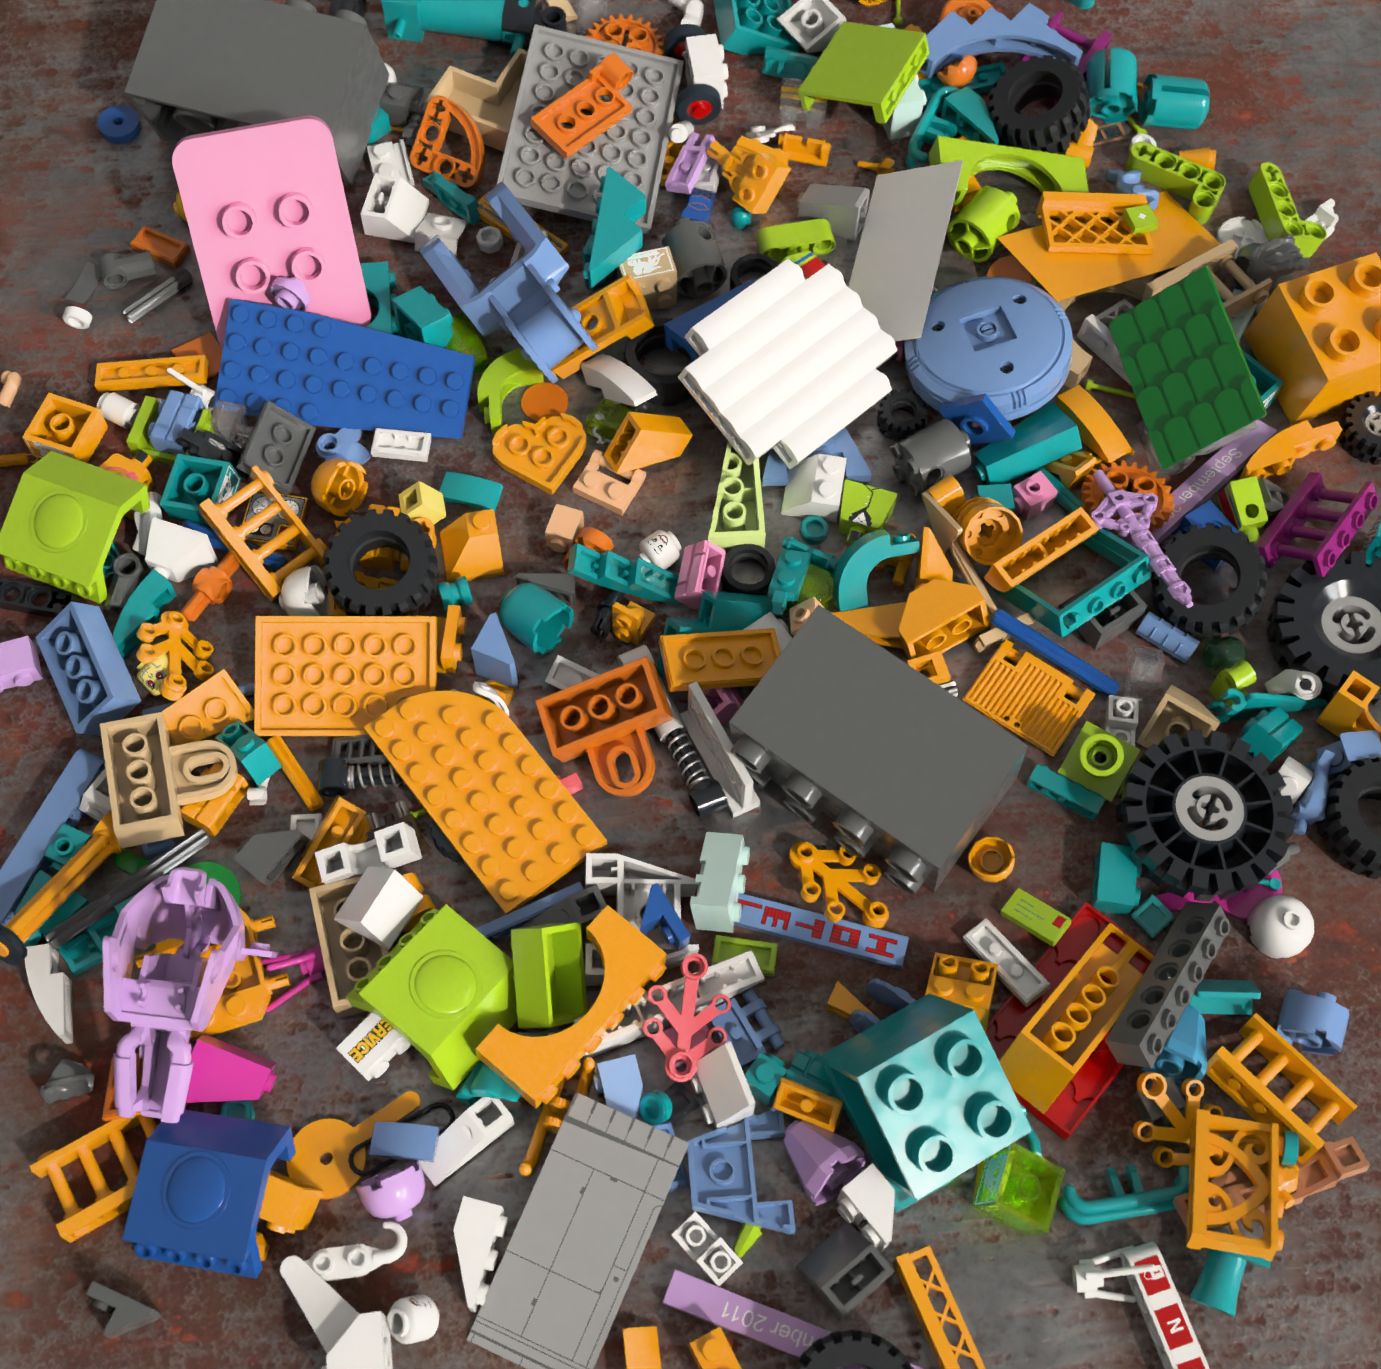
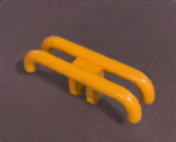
[519,1057,596,1176]

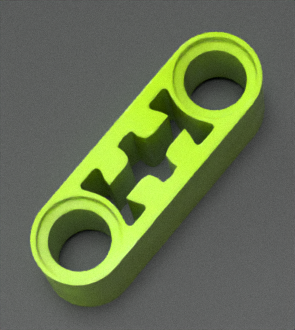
[756,219,836,262]

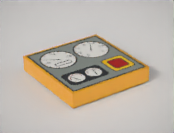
[242,491,309,551]

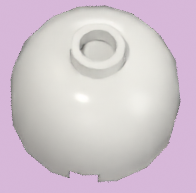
[279,565,328,616]
[1248,895,1314,959]

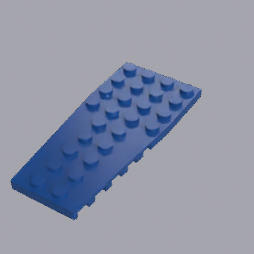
[214,299,475,439]

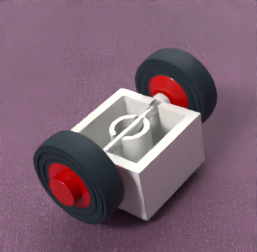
[663,24,728,125]

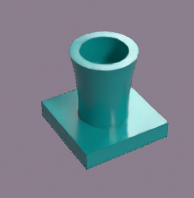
[1188,1229,1272,1317]

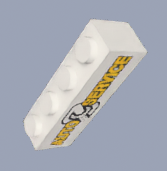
[336,1013,411,1081]

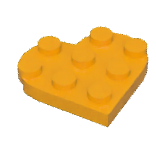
[492,413,587,495]

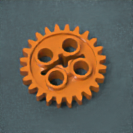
[585,14,665,56]
[1080,460,1174,537]

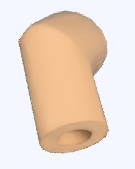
[0,370,21,408]

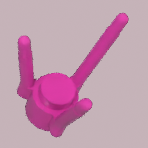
[261,946,325,1012]

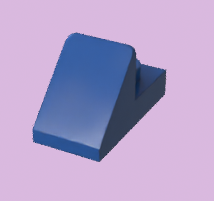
[640,883,691,952]

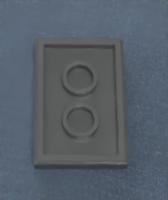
[236,400,316,496]

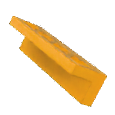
[892,1245,986,1369]

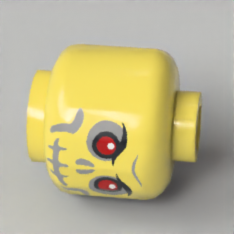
[136,654,182,696]

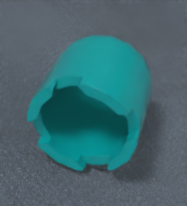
[499,582,574,655]

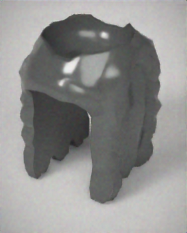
[1234,233,1310,292]

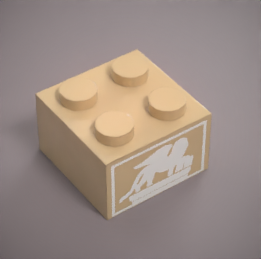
[617,246,677,311]

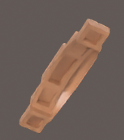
[1173,1136,1370,1228]

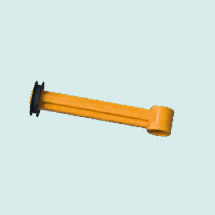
[0,811,125,965]

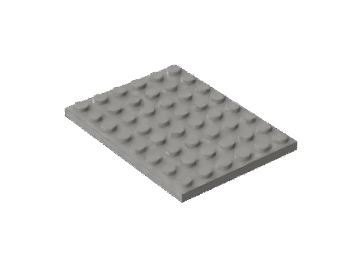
[496,24,684,235]

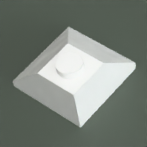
[145,517,219,583]

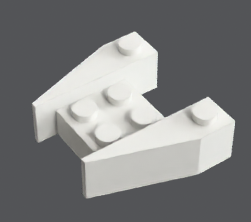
[584,853,699,986]

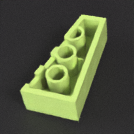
[708,441,766,554]

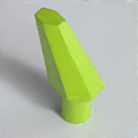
[733,1223,762,1259]

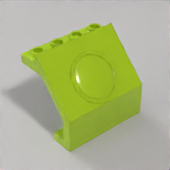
[0,450,150,604]
[346,904,518,1090]

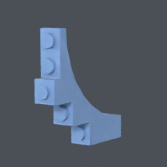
[919,3,1083,78]

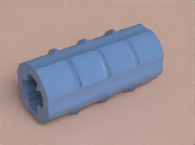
[1135,611,1200,664]

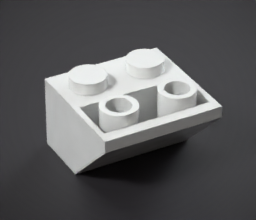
[361,173,429,243]
[836,1163,895,1253]

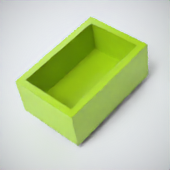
[511,922,588,1028]

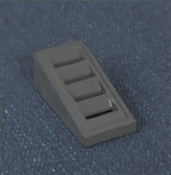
[517,572,576,605]
[331,735,390,768]

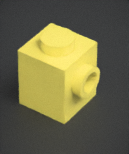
[399,481,446,524]

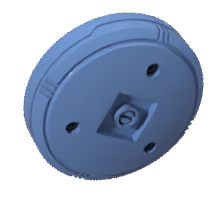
[904,276,1073,423]

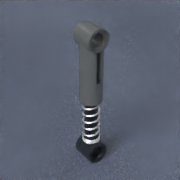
[318,758,406,797]

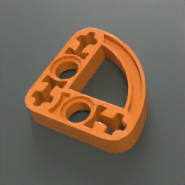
[410,95,485,189]

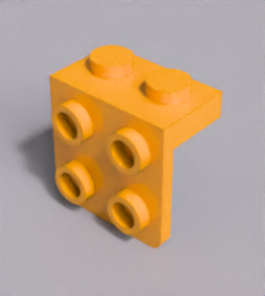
[408,605,467,674]

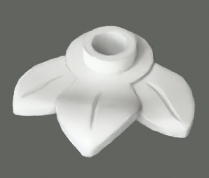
[746,123,795,143]

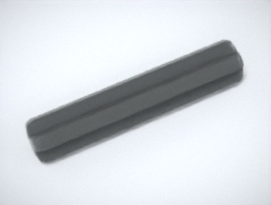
[122,268,193,323]

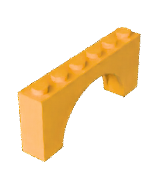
[475,905,667,1108]

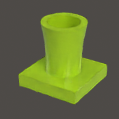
[1057,721,1140,803]

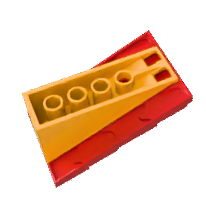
[986,902,1156,1141]

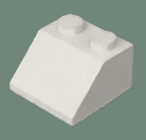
[781,454,847,523]
[690,1041,755,1130]

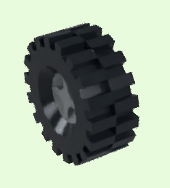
[1338,392,1381,465]

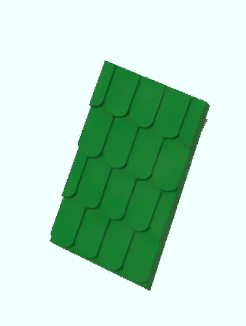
[1108,265,1268,470]

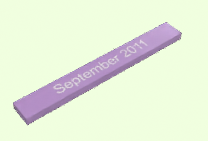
[1121,420,1278,549]
[663,1270,923,1369]

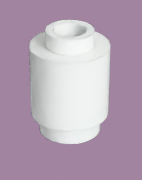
[97,392,140,429]

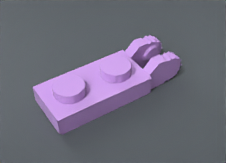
[665,133,715,194]

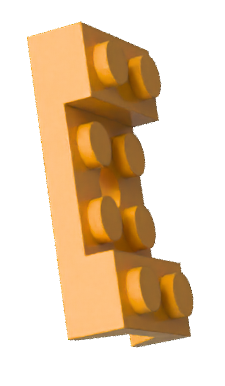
[552,273,655,379]

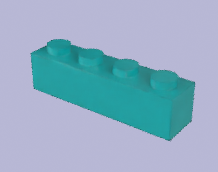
[1026,764,1105,821]

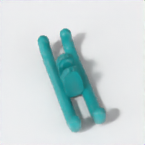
[905,86,960,170]
[1059,1164,1189,1225]

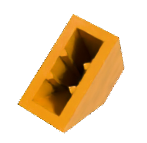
[604,411,693,474]

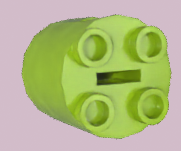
[947,185,1020,262]

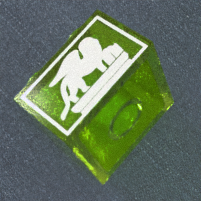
[972,1142,1065,1236]

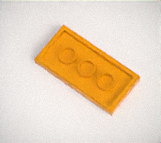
[658,628,781,692]

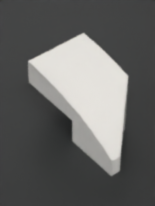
[1304,198,1339,239]

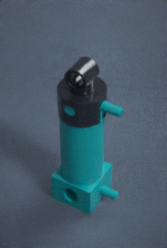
[381,0,567,56]

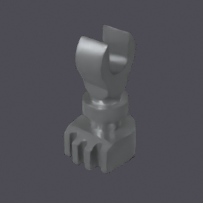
[403,100,426,145]

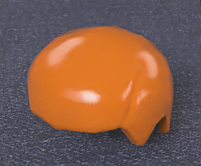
[937,54,977,88]

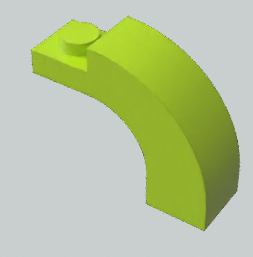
[477,348,544,434]

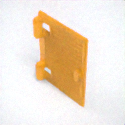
[962,639,1096,757]

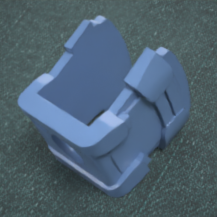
[848,978,917,1033]

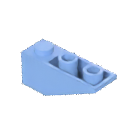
[593,1054,643,1119]

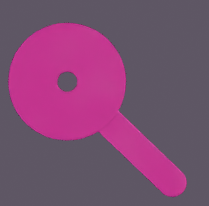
[1155,869,1282,920]

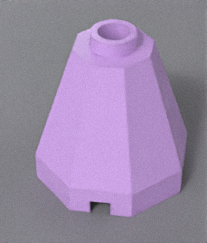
[783,1120,865,1206]

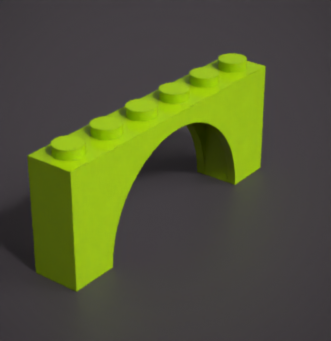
[929,136,1089,221]

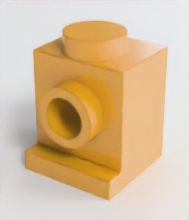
[906,651,951,685]

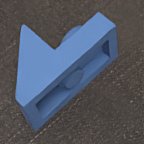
[1316,730,1381,779]

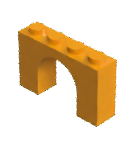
[1315,671,1381,740]

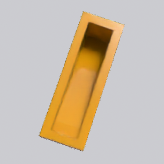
[825,981,877,1019]

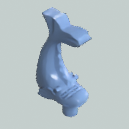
[1106,169,1159,210]
[1289,749,1335,835]

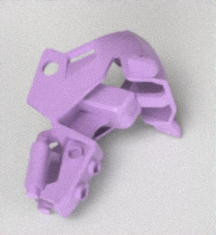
[103,867,278,1123]

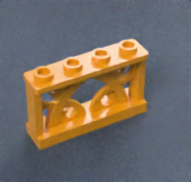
[1186,1109,1284,1261]

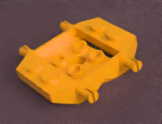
[135,908,290,1041]

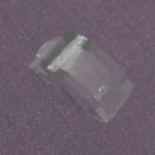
[211,400,253,449]

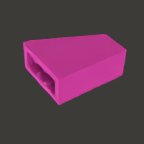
[186,1034,278,1103]

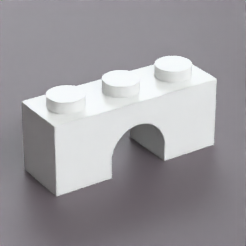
[315,822,422,884]

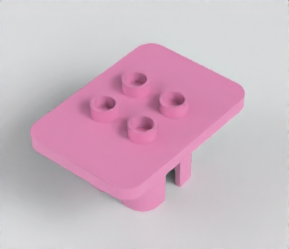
[172,115,371,349]

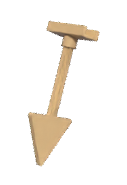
[921,491,1035,654]

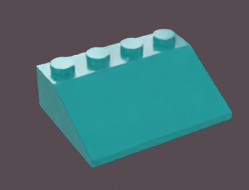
[714,0,800,55]

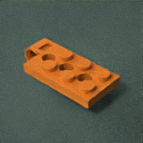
[530,53,634,160]

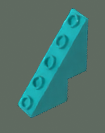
[584,167,646,288]
[656,591,775,677]

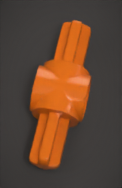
[181,551,240,622]

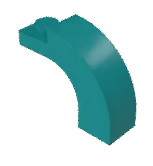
[832,529,920,611]

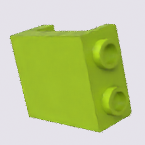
[126,396,216,465]

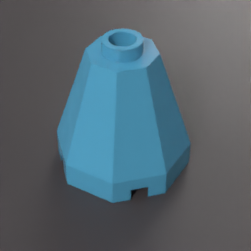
[1143,1005,1208,1087]

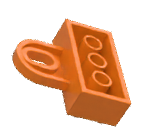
[535,656,674,798]

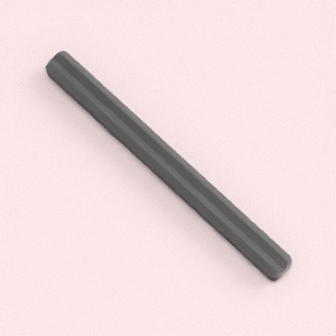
[44,828,210,949]

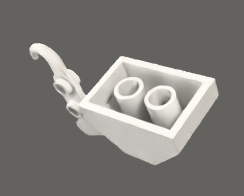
[280,1222,407,1369]

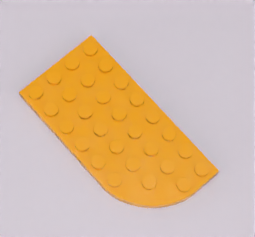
[364,691,607,915]

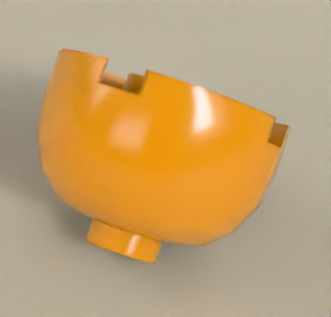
[311,458,368,517]

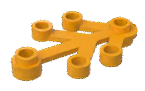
[136,611,214,701]
[789,841,889,929]
[1133,1071,1226,1179]

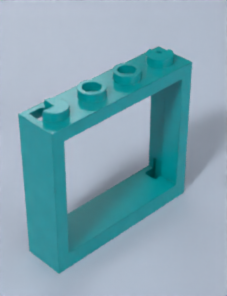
[993,528,1151,638]

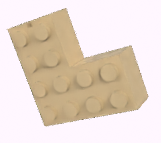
[425,48,528,152]

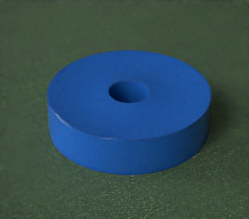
[97,105,141,144]

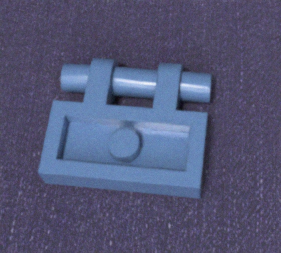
[710,989,785,1069]

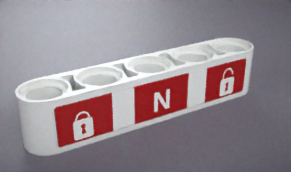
[1120,1241,1210,1369]

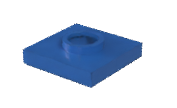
[938,394,1016,446]

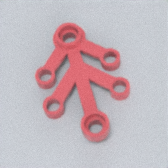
[642,953,731,1082]

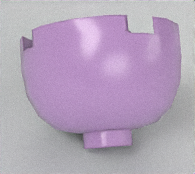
[355,1160,425,1223]

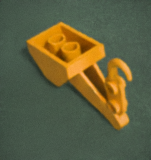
[830,579,990,660]

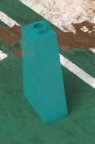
[974,401,1082,485]

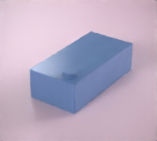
[35,601,141,736]

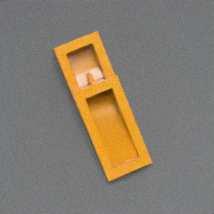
[1057,385,1131,464]

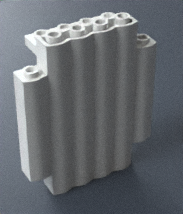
[678,259,898,470]

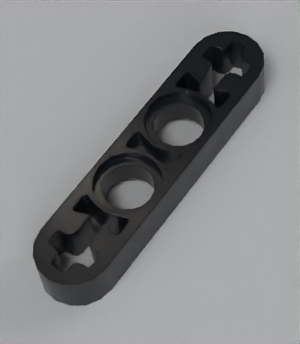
[0,578,82,618]

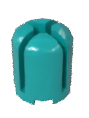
[1086,47,1138,124]
[1138,73,1210,131]

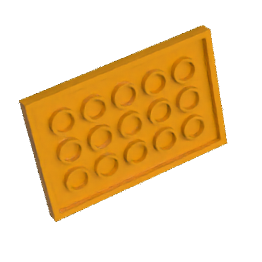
[254,616,437,736]

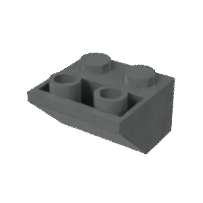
[1058,577,1147,650]
[795,1222,895,1321]

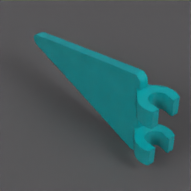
[1206,688,1328,727]

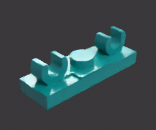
[762,46,820,83]

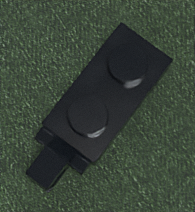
[175,427,250,483]

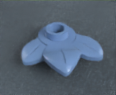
[316,428,371,465]

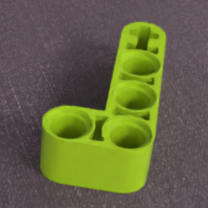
[1125,142,1226,225]
[1248,162,1327,257]

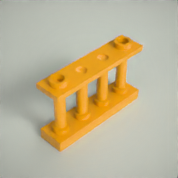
[198,465,328,602]
[1206,1013,1358,1165]
[29,1111,157,1243]

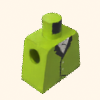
[838,479,898,547]

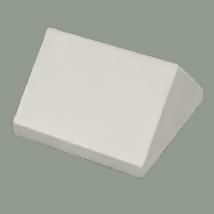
[777,0,846,53]
[334,866,423,951]

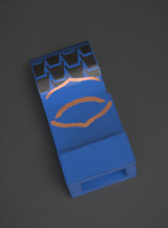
[681,187,715,223]

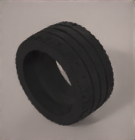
[624,318,693,406]

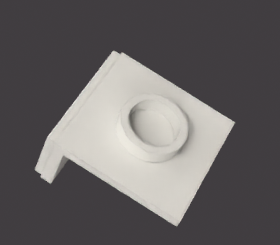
[415,213,468,256]

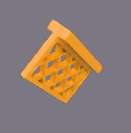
[1036,191,1154,254]

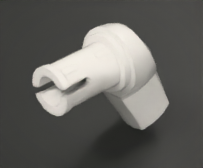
[668,0,704,27]
[132,492,163,556]
[1265,669,1322,700]

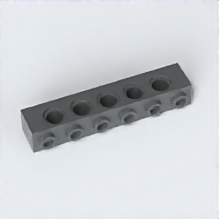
[1105,902,1231,1068]

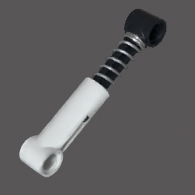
[617,645,728,820]

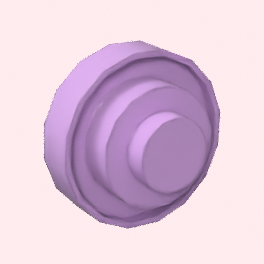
[270,277,311,312]

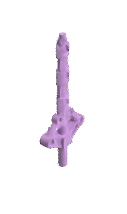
[1091,470,1193,608]

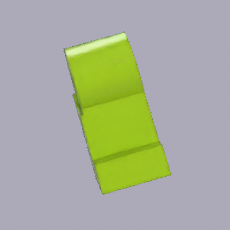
[1209,660,1256,706]

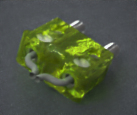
[586,398,647,446]

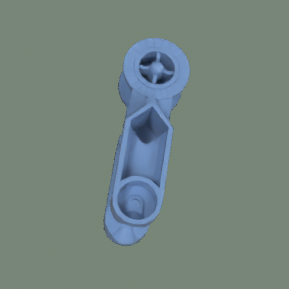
[419,181,599,384]

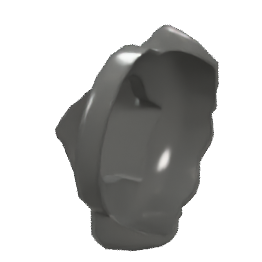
[39,1059,95,1104]

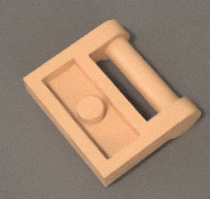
[573,449,646,515]

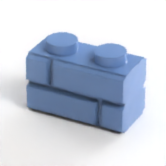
[148,390,205,456]

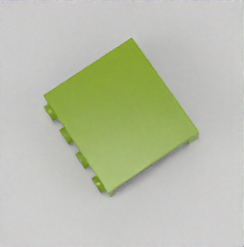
[798,21,930,124]

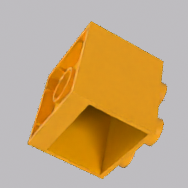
[1244,252,1381,426]

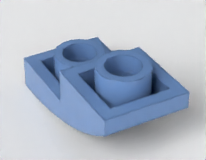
[369,1122,440,1162]

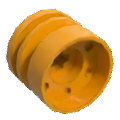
[952,497,1023,566]

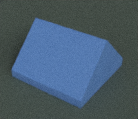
[471,612,519,690]

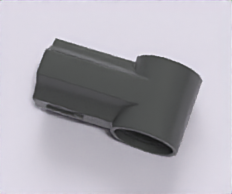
[99,251,157,289]
[104,553,147,615]

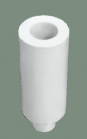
[669,121,694,143]

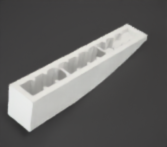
[573,950,765,1059]

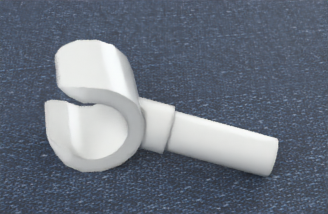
[247,776,271,806]

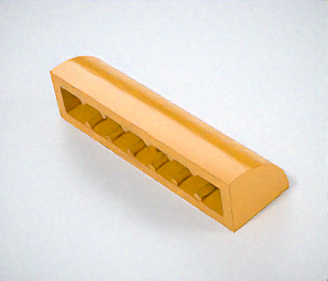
[984,507,1099,592]

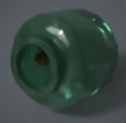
[1201,636,1247,676]

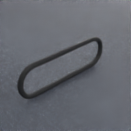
[348,1102,455,1176]

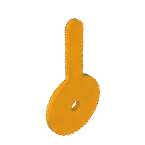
[286,1091,421,1200]

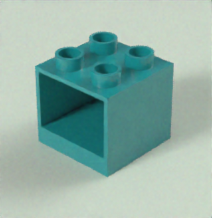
[819,993,1032,1200]

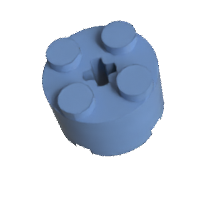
[1276,989,1350,1056]

